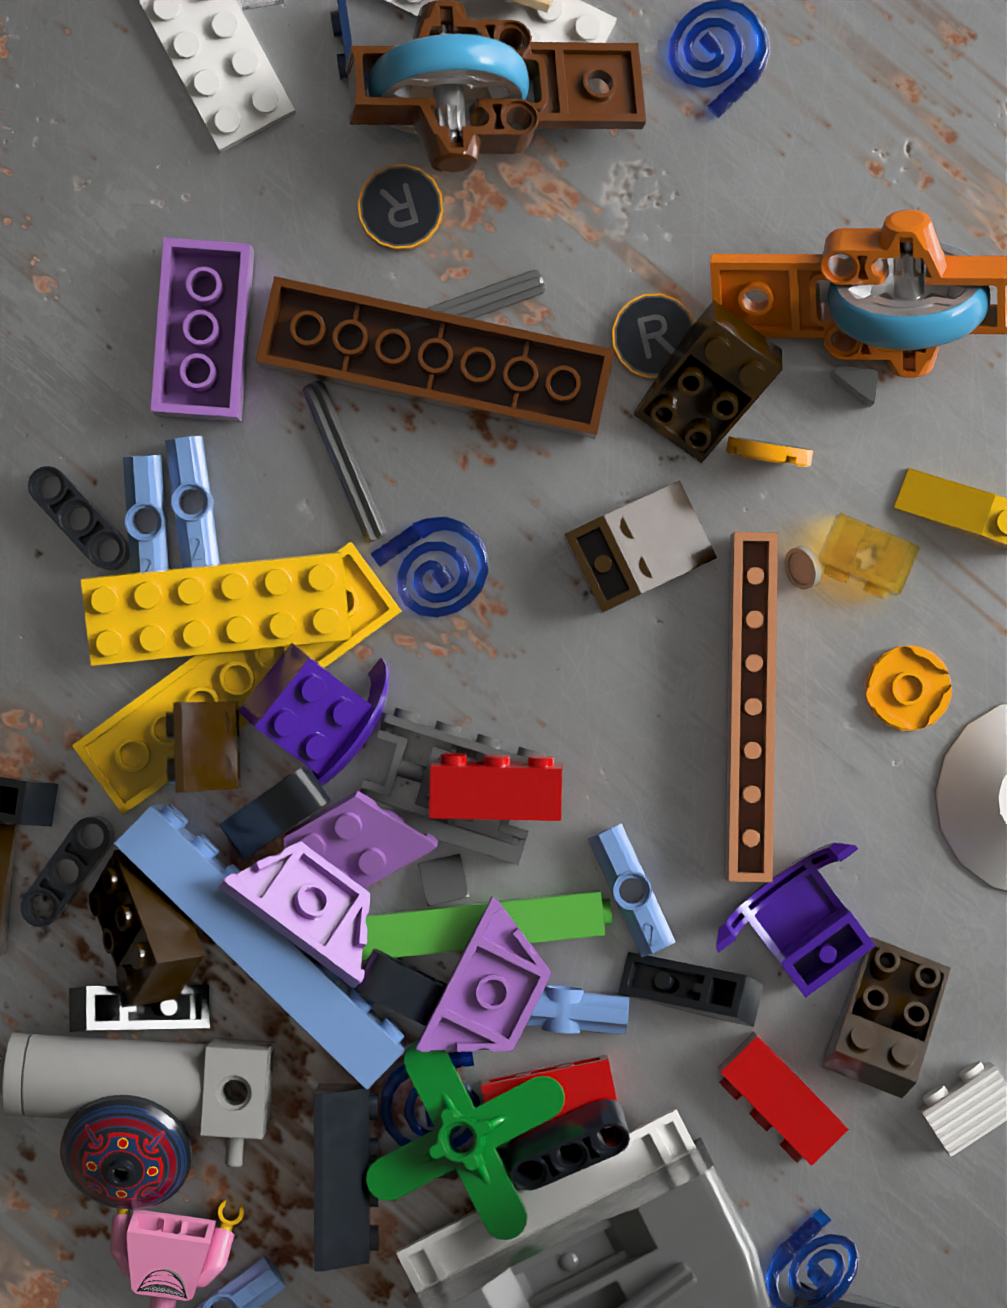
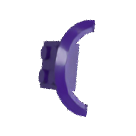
[238,643,389,786]
[715,842,876,998]

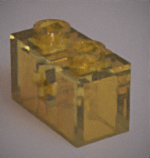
[818,513,921,600]

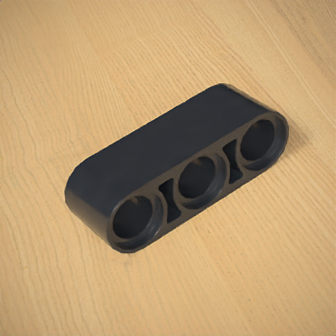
[28,466,130,571]
[219,764,331,860]
[21,816,115,927]
[354,948,447,1026]
[506,1099,630,1191]

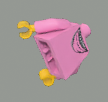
[110,1200,244,1308]

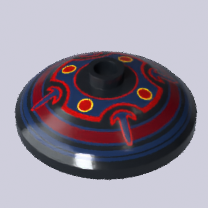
[60,1095,192,1210]

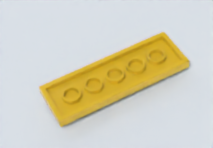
[81,552,351,666]

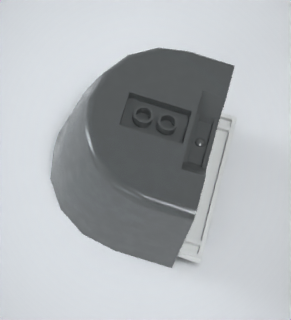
[396,1107,771,1308]

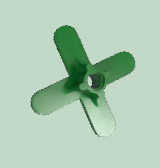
[366,1039,565,1240]

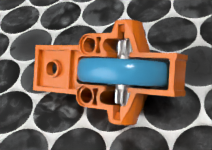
[710,209,1007,378]

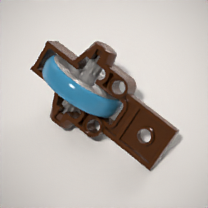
[345,0,646,173]

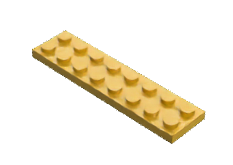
[72,542,402,815]

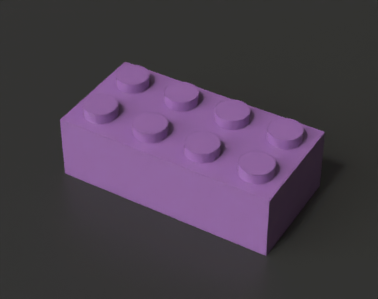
[150,237,254,422]

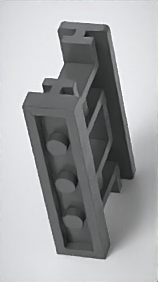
[360,708,544,865]

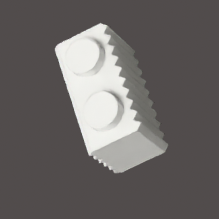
[918,1061,1007,1157]

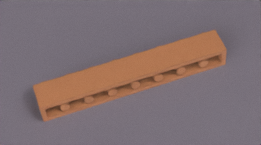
[725,532,778,882]

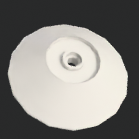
[935,704,1007,891]

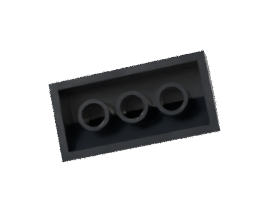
[314,1083,379,1271]

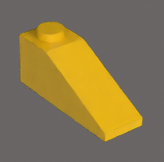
[893,468,1007,551]

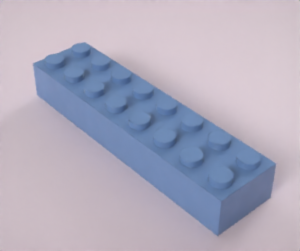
[114,803,407,1090]

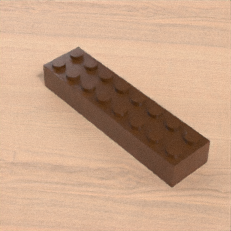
[256,276,615,439]

